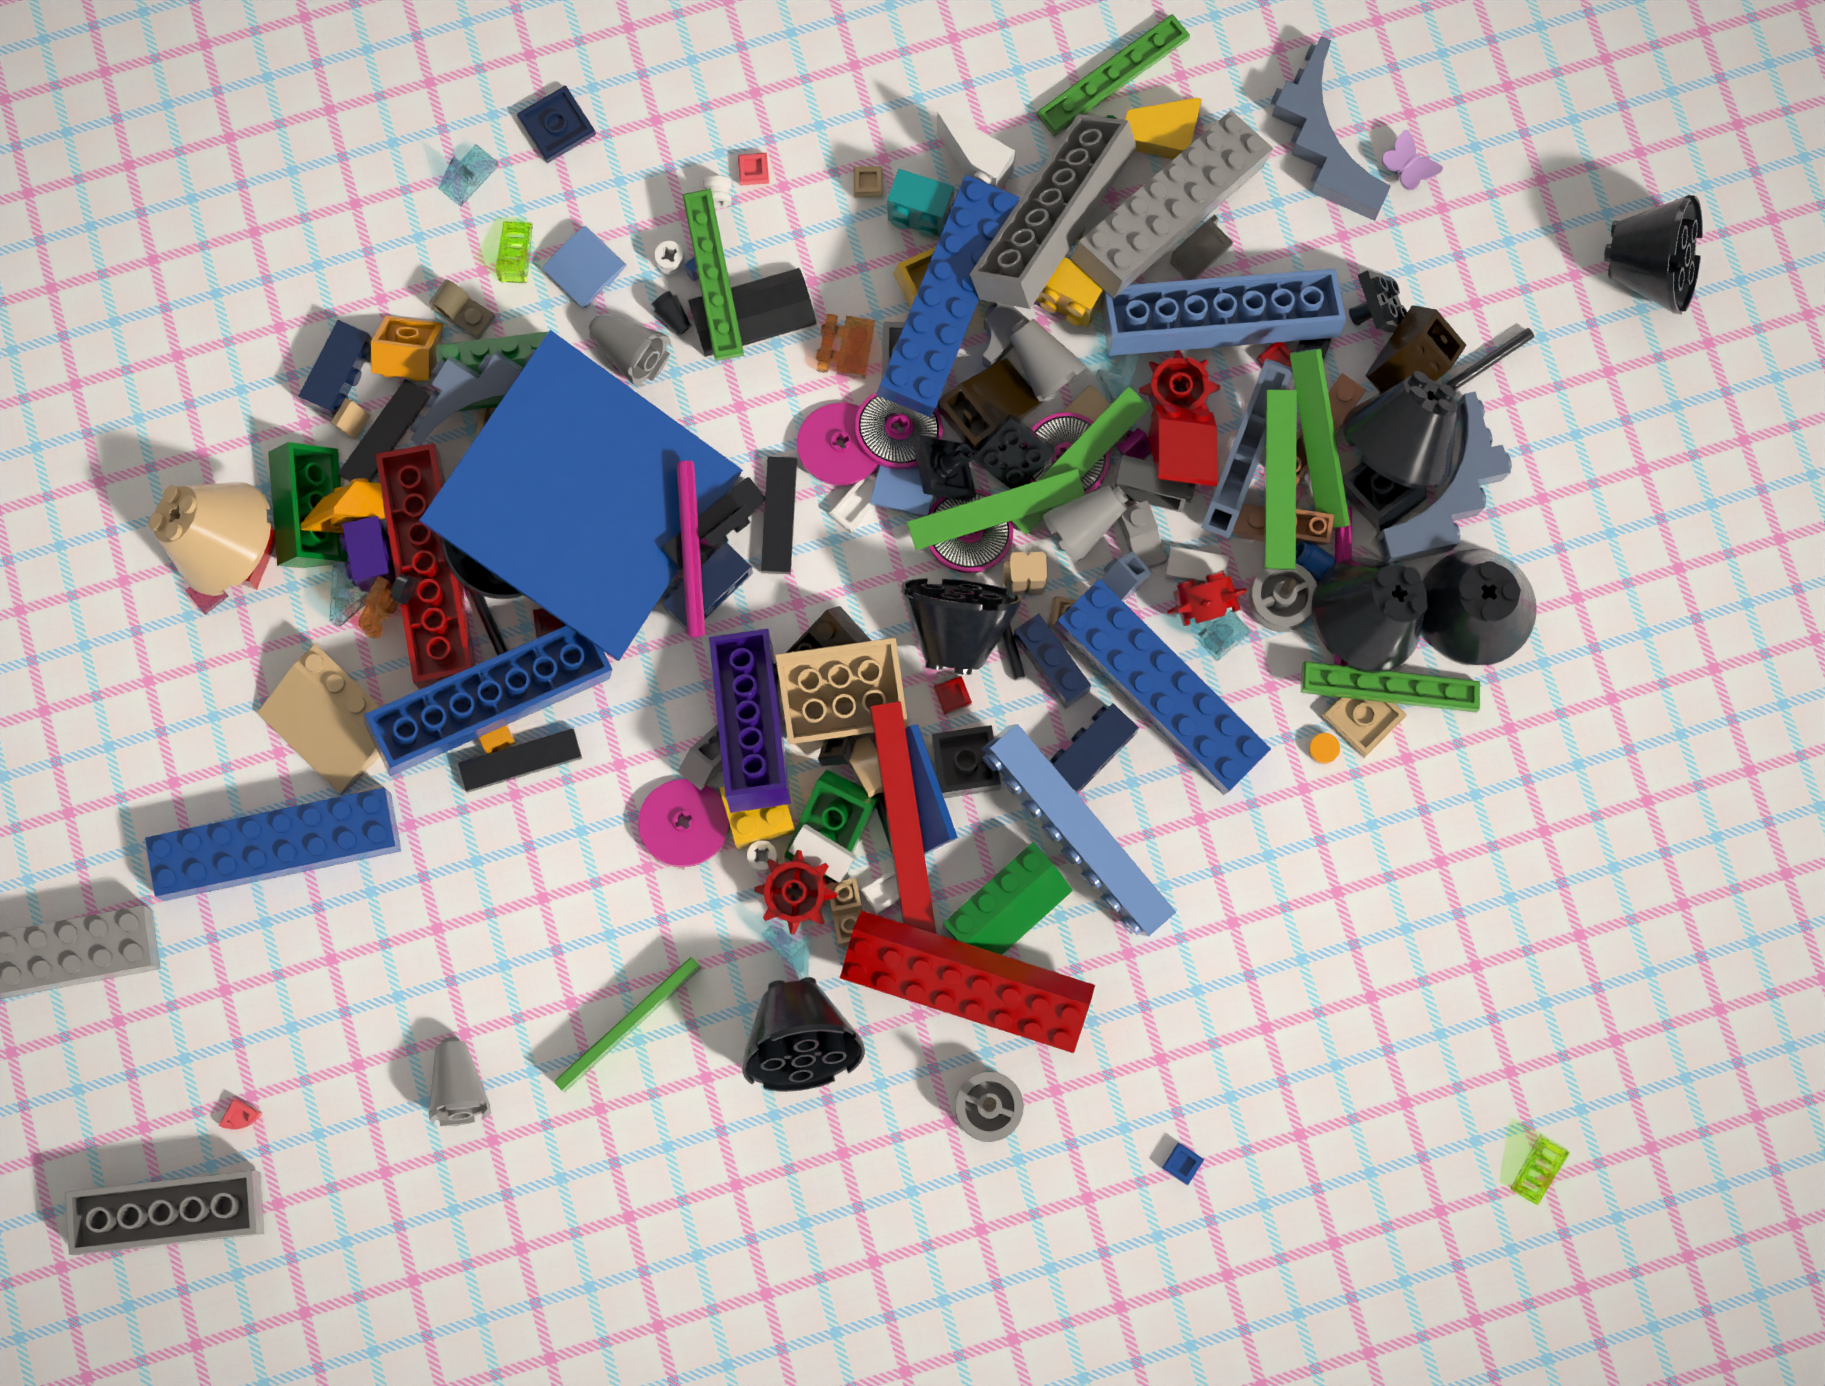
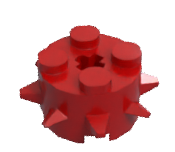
[1139,350,1220,417]
[1167,570,1247,626]
[754,850,838,934]

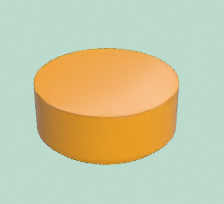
[1309,733,1340,764]

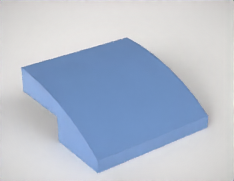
[542,226,627,308]
[870,465,934,517]

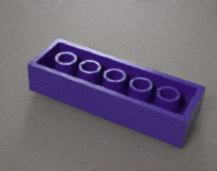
[709,628,791,813]

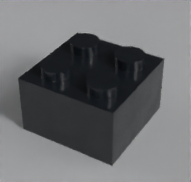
[1342,462,1427,533]
[932,725,1001,798]

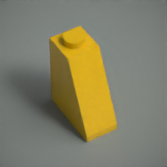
[1120,98,1202,160]

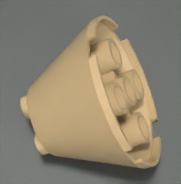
[149,482,271,596]

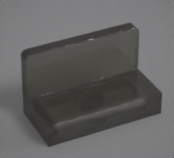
[1170,214,1233,280]

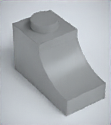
[982,303,1030,368]
[1118,500,1167,569]
[678,724,722,790]

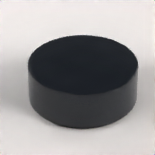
[391,573,416,605]

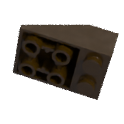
[1365,305,1467,393]
[937,358,1043,451]
[775,606,872,681]

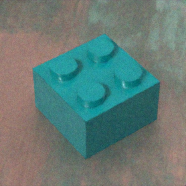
[887,168,954,238]

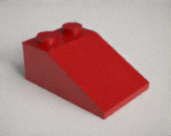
[1148,404,1218,487]

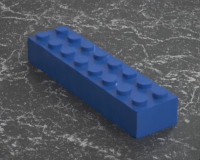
[876,175,1020,417]
[1054,578,1271,795]
[364,626,613,777]
[145,787,401,901]

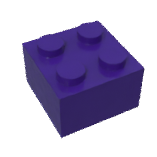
[340,516,396,594]

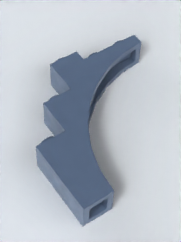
[1270,36,1391,221]
[410,349,536,446]
[1201,358,1293,539]
[1376,391,1512,563]

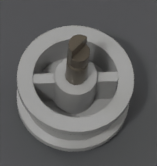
[1249,564,1317,632]
[955,1072,1024,1142]

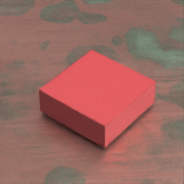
[738,152,769,186]

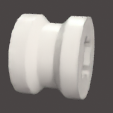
[703,176,732,208]
[654,241,685,276]
[747,840,778,874]

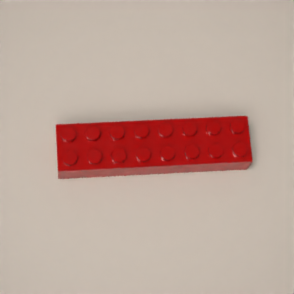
[375,443,476,690]
[840,910,1095,1053]

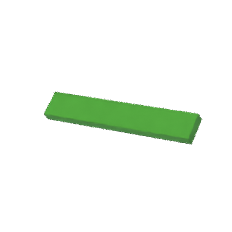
[1037,14,1190,137]
[682,189,744,362]
[1290,349,1350,528]
[1011,386,1150,535]
[1264,390,1297,570]
[907,469,1085,550]
[1300,661,1480,713]
[554,957,701,1092]

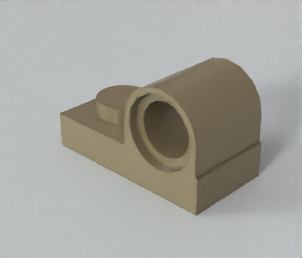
[429,279,495,340]

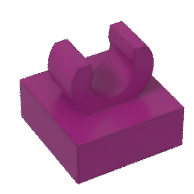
[1115,428,1151,460]

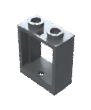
[1115,455,1196,512]

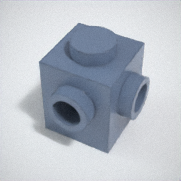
[1101,551,1153,601]

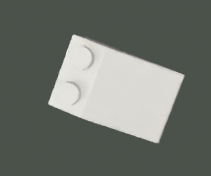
[937,107,1015,190]

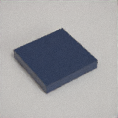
[517,85,596,163]

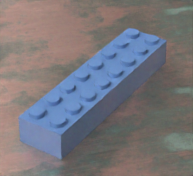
[1100,269,1346,356]
[981,724,1176,936]

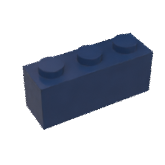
[298,320,372,418]
[662,542,753,632]
[1014,613,1091,709]
[1050,703,1139,794]

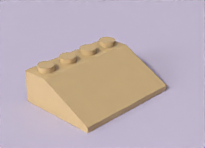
[776,637,908,745]
[257,643,380,795]

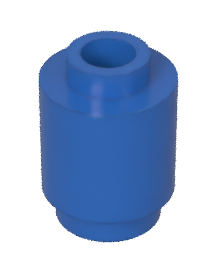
[1296,541,1335,581]

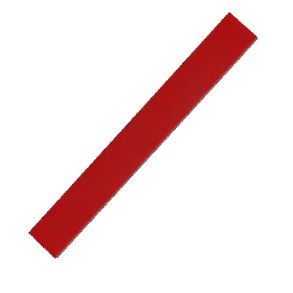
[870,701,937,934]

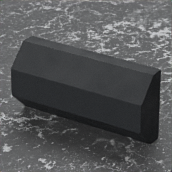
[688,268,817,357]

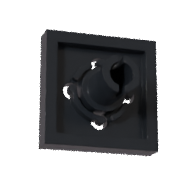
[1349,270,1407,333]
[972,413,1055,489]
[912,436,976,501]

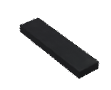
[338,379,431,482]
[761,456,797,575]
[458,728,582,793]

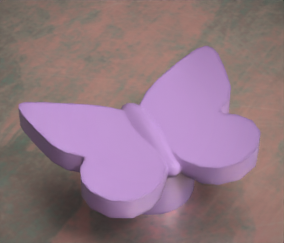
[1382,130,1443,190]

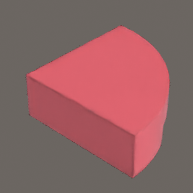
[218,1098,262,1130]

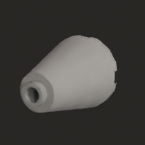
[589,313,671,387]
[1009,318,1087,403]
[1043,484,1128,562]
[428,1037,491,1126]

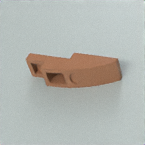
[1296,373,1366,486]
[1232,503,1334,545]

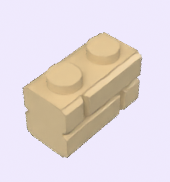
[1003,552,1047,595]

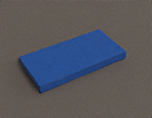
[875,724,958,855]

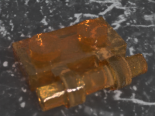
[815,314,875,379]
[358,576,399,639]

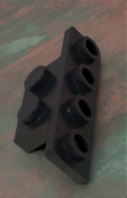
[662,477,765,570]

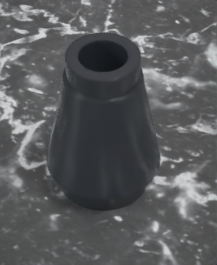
[651,291,692,336]

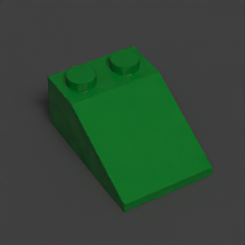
[784,769,880,882]

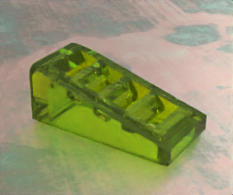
[495,221,533,283]
[1510,1134,1570,1205]

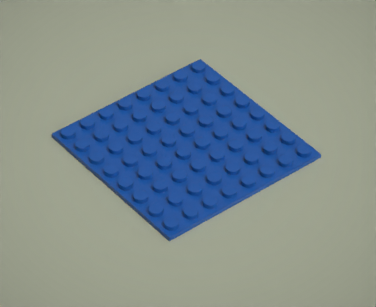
[419,330,743,661]

